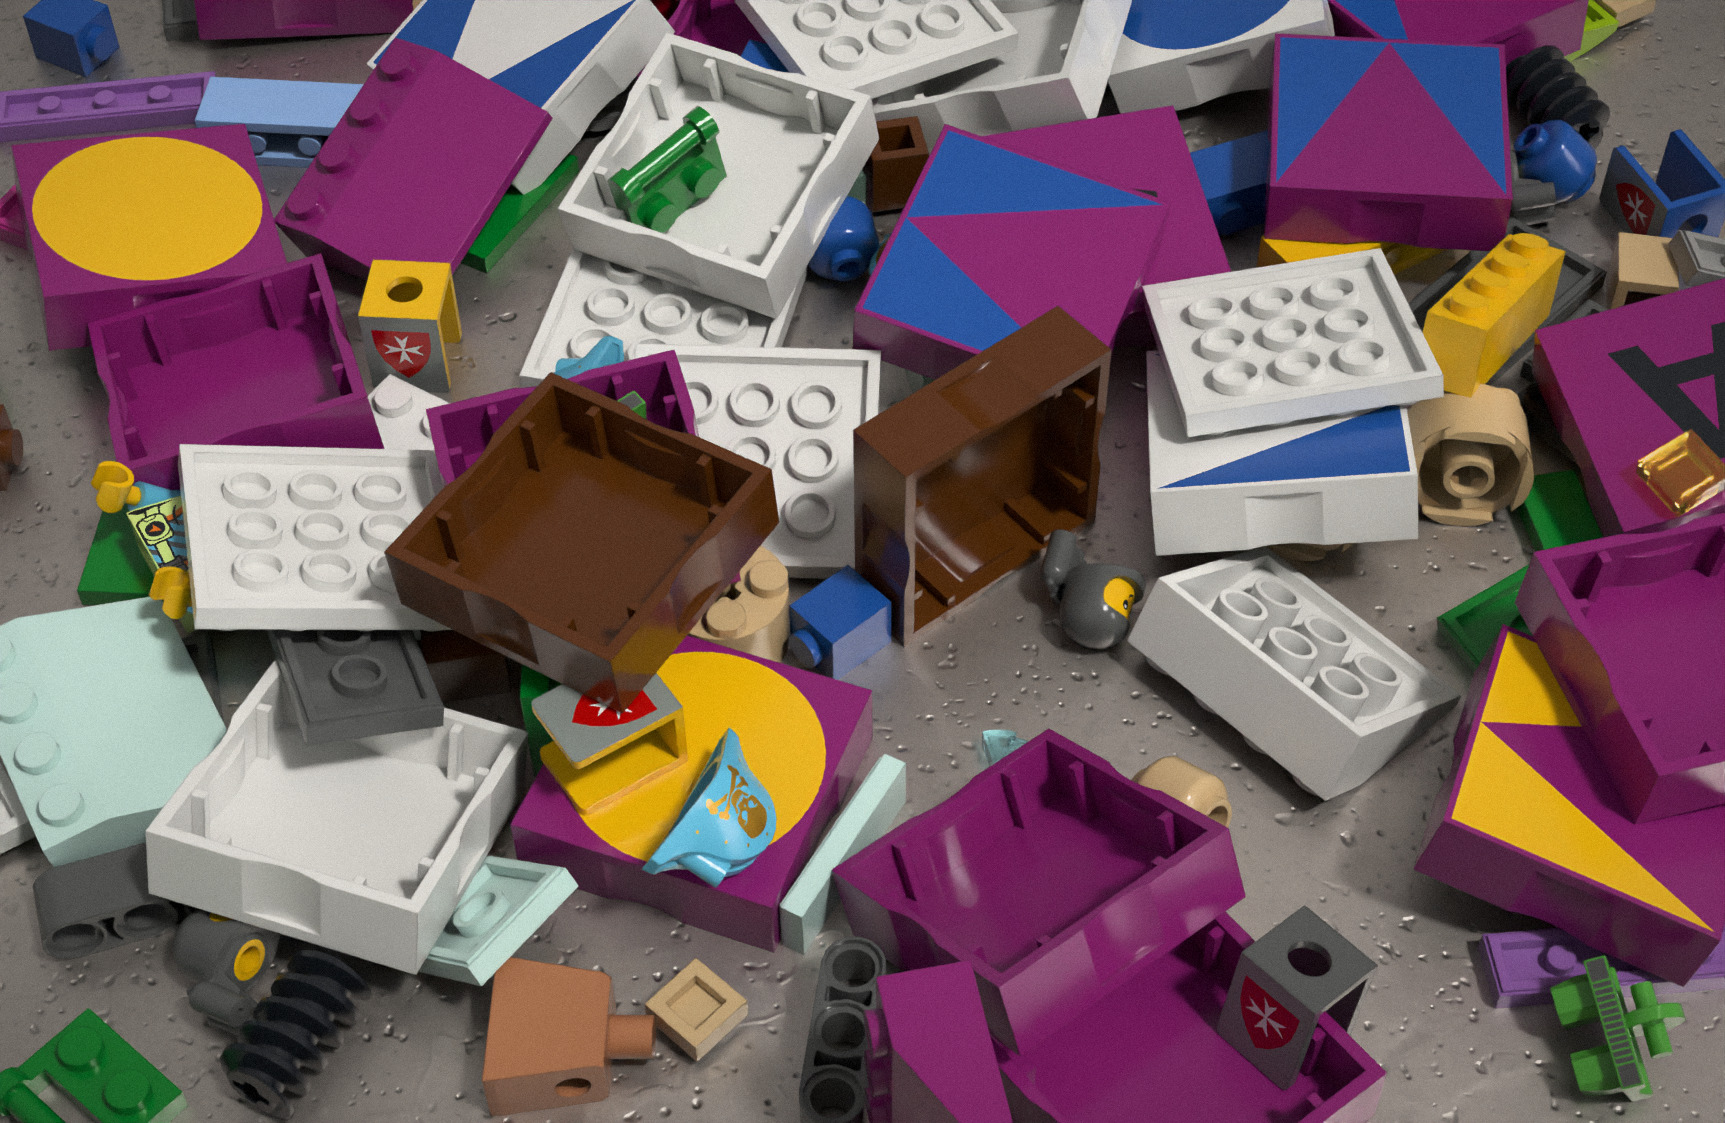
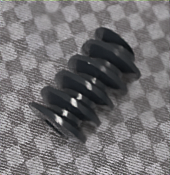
[1506,45,1610,149]
[220,950,373,1120]

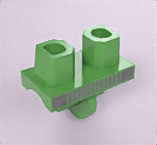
[1550,955,1686,1102]

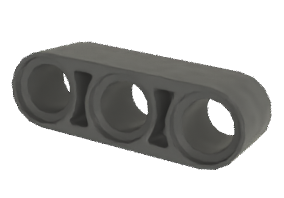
[33,842,198,959]
[799,936,886,1123]

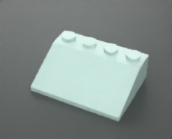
[0,597,227,868]

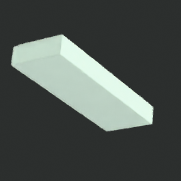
[779,754,906,955]

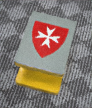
[358,260,462,393]
[531,673,688,816]

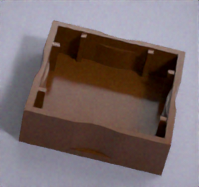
[853,306,1112,647]
[384,372,779,714]

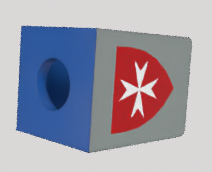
[1599,129,1725,238]

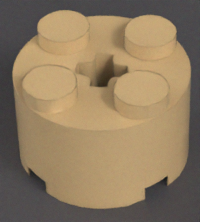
[1407,384,1534,526]
[688,546,790,663]

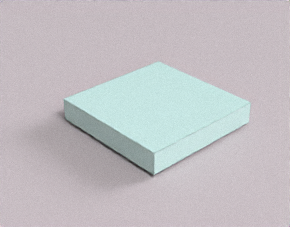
[418,856,578,986]

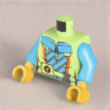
[91,461,197,634]

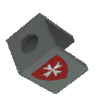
[1216,905,1378,1090]

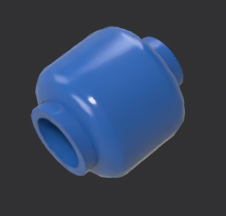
[1514,120,1597,204]
[808,196,880,281]

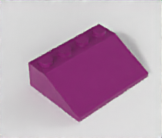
[274,38,553,280]
[864,960,1013,1123]

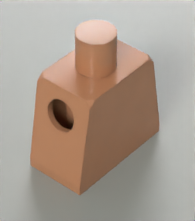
[482,957,656,1116]

